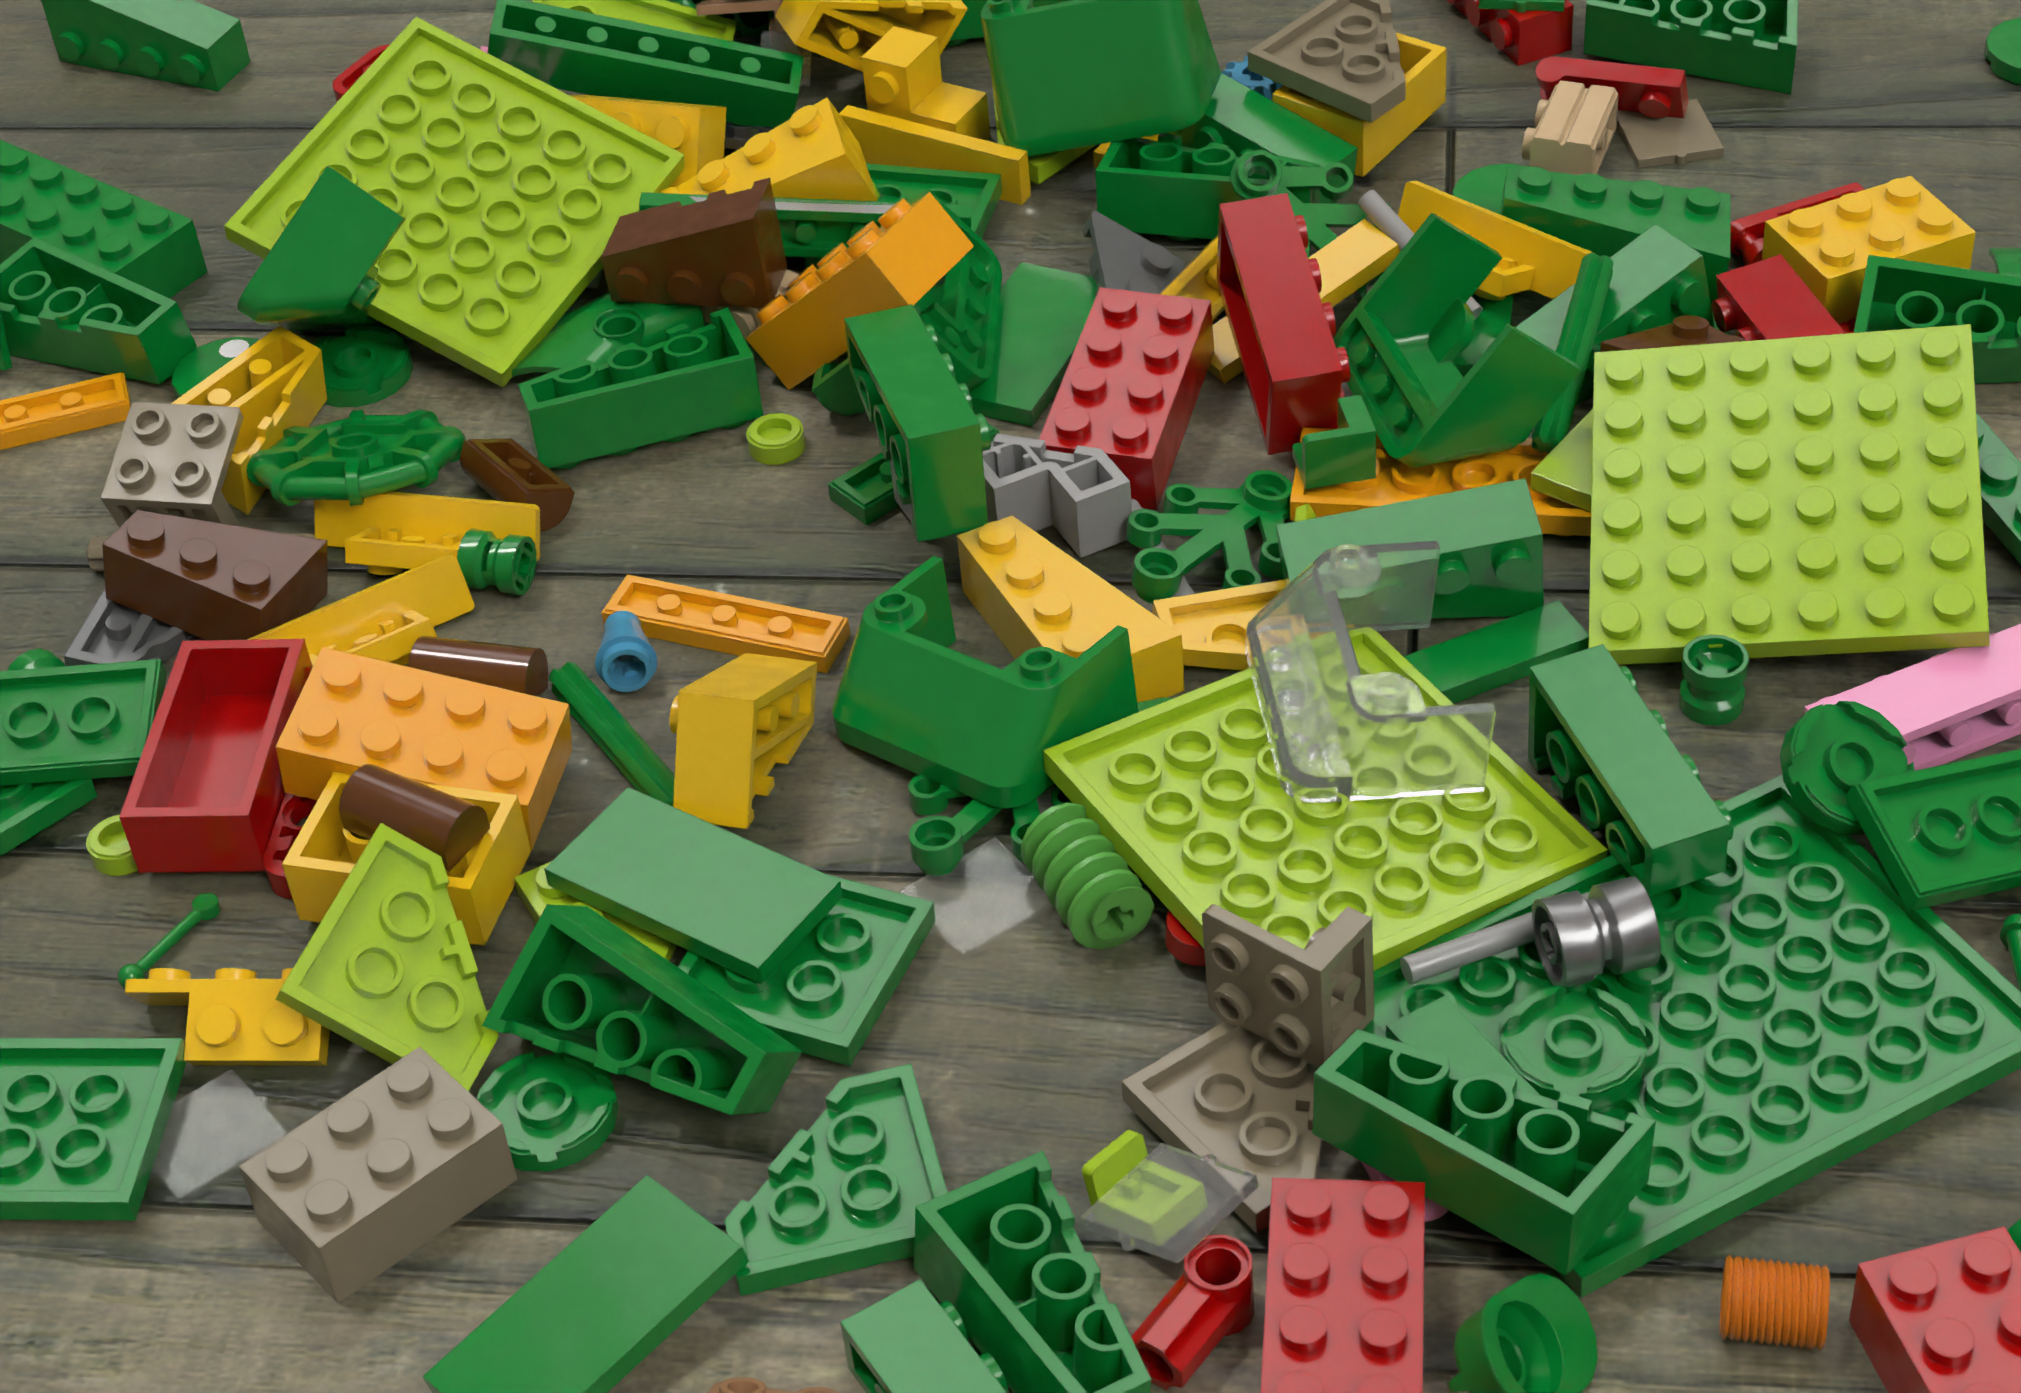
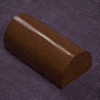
[460,438,575,532]
[408,636,548,696]
[339,764,491,872]

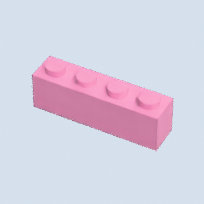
[1804,624,2021,771]

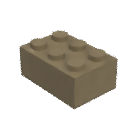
[239,1047,518,1303]

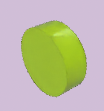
[746,413,806,465]
[86,815,138,876]

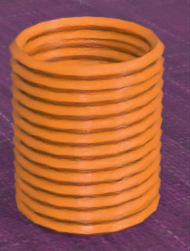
[1719,1254,1830,1351]

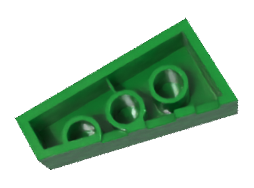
[1583,0,1798,95]
[1096,133,1320,247]
[844,304,991,542]
[914,1150,1151,1393]

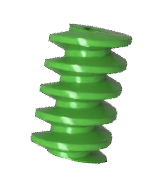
[1021,803,1154,949]

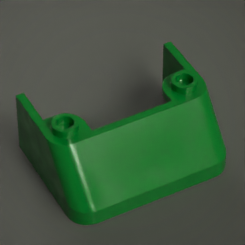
[237,165,405,333]
[1334,213,1581,468]
[832,556,1139,808]

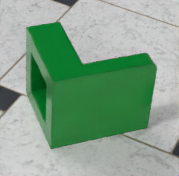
[1292,395,1376,490]

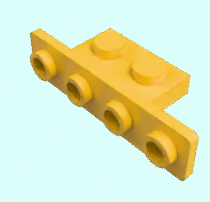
[1398,180,1593,300]
[314,492,540,575]
[247,554,475,666]
[125,968,330,1066]

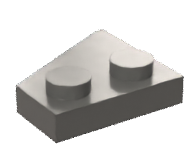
[1082,210,1185,296]
[64,589,200,666]

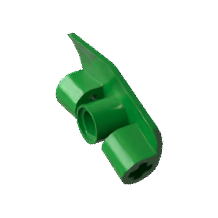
[512,292,704,377]

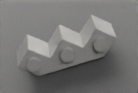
[890,433,1132,558]

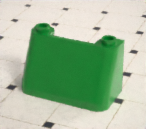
[981,0,1222,156]
[812,189,1002,416]

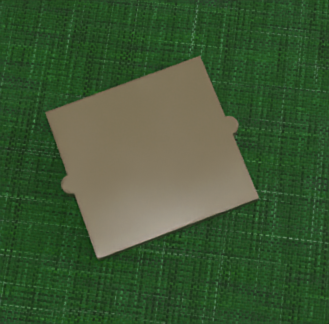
[1616,99,1724,168]

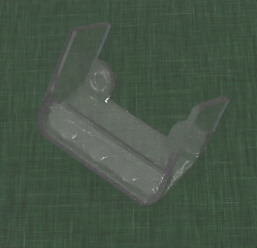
[1245,541,1496,803]

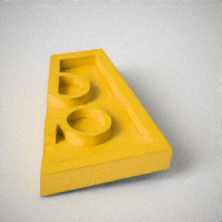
[1152,580,1354,671]

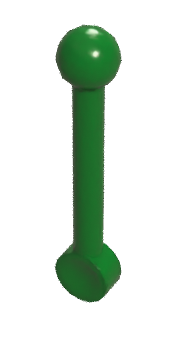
[118,893,221,989]

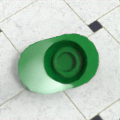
[1447,1273,1598,1393]

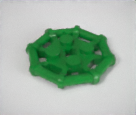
[246,409,466,506]

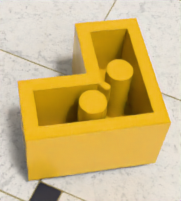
[861,26,991,141]

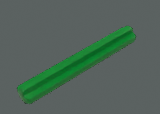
[1531,253,1614,453]
[549,662,675,807]

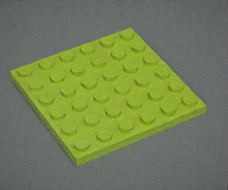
[224,17,685,387]
[1589,324,1990,665]
[1043,622,1608,971]

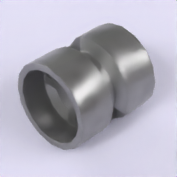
[1532,877,1661,987]

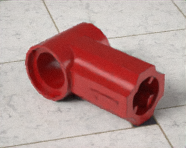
[1131,1235,1254,1391]

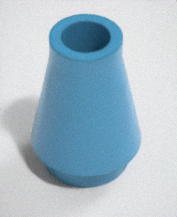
[595,611,658,692]

